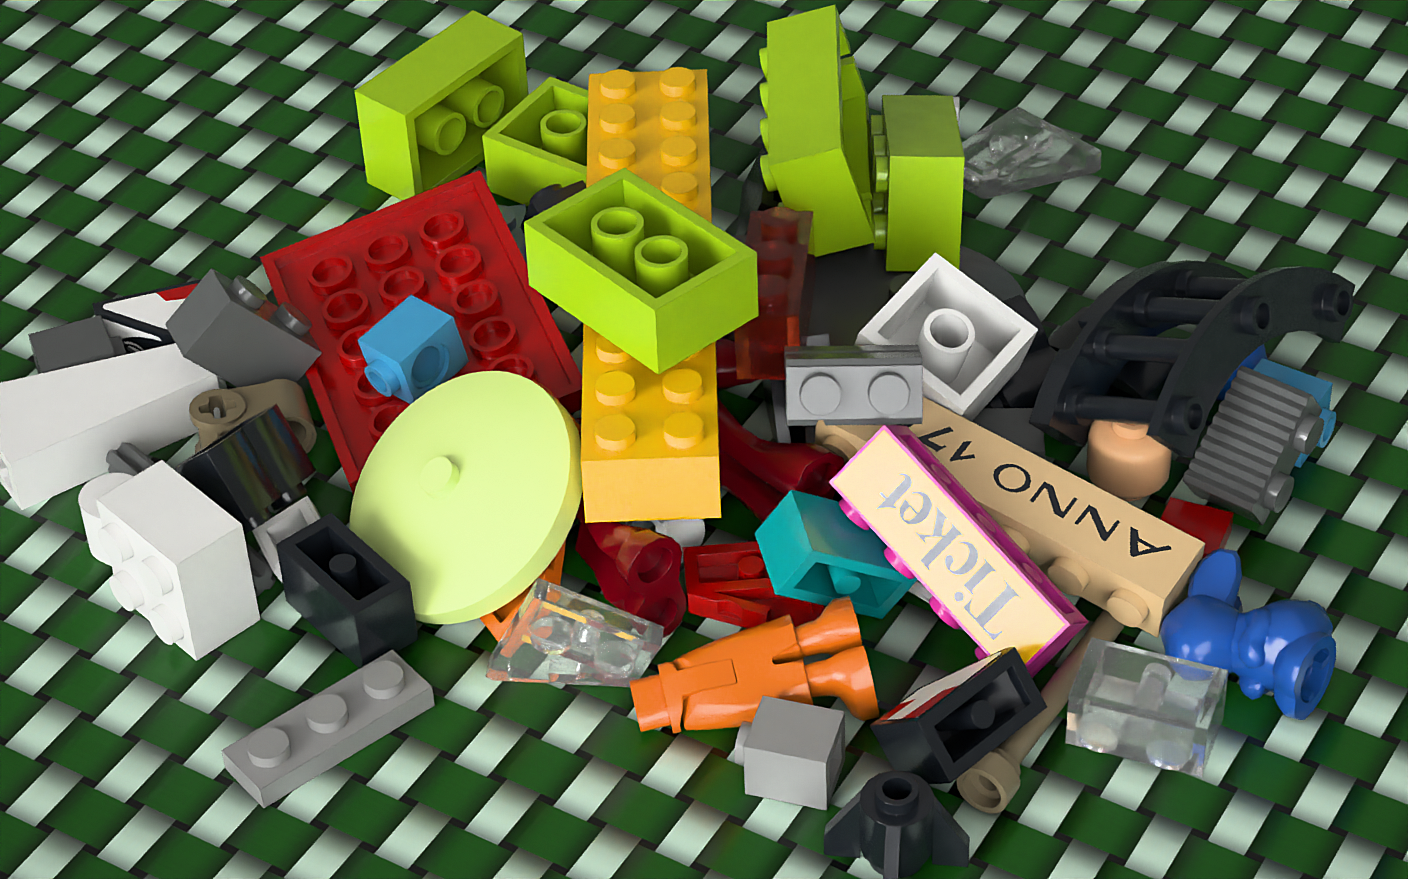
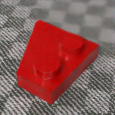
[683,541,825,629]

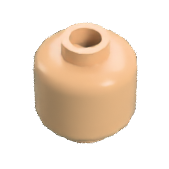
[1086,420,1172,501]

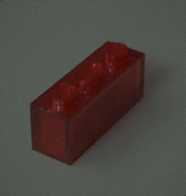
[734,207,816,380]

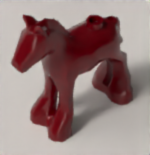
[575,337,845,643]

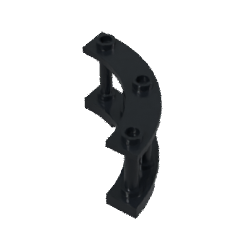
[1029,260,1355,458]

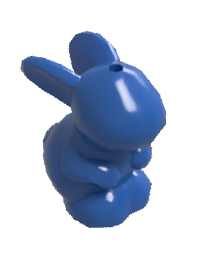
[1160,548,1336,720]

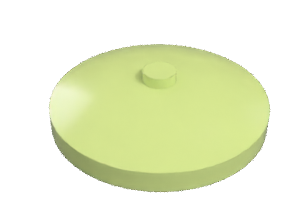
[349,371,583,624]

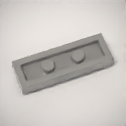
[221,650,435,808]

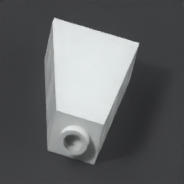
[0,343,227,510]

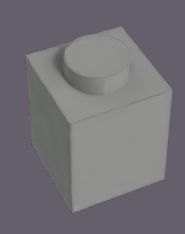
[734,696,845,811]

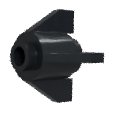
[824,770,970,879]

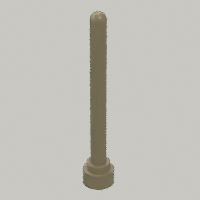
[956,610,1126,814]

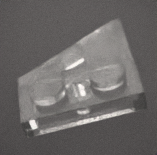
[962,106,1102,199]
[485,578,664,687]

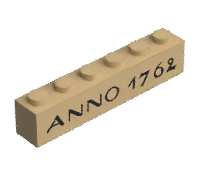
[815,397,1205,638]

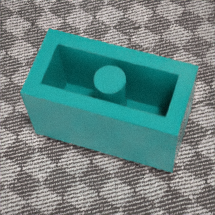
[754,490,918,619]

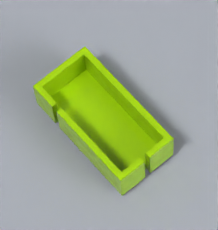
[759,5,876,259]

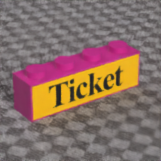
[829,425,1089,678]

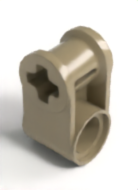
[189,379,317,453]

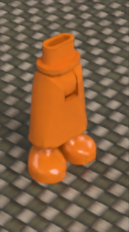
[629,596,879,734]

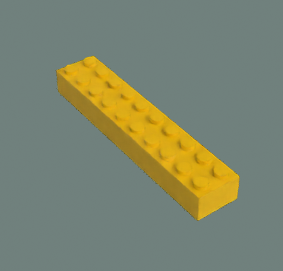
[580,67,721,523]

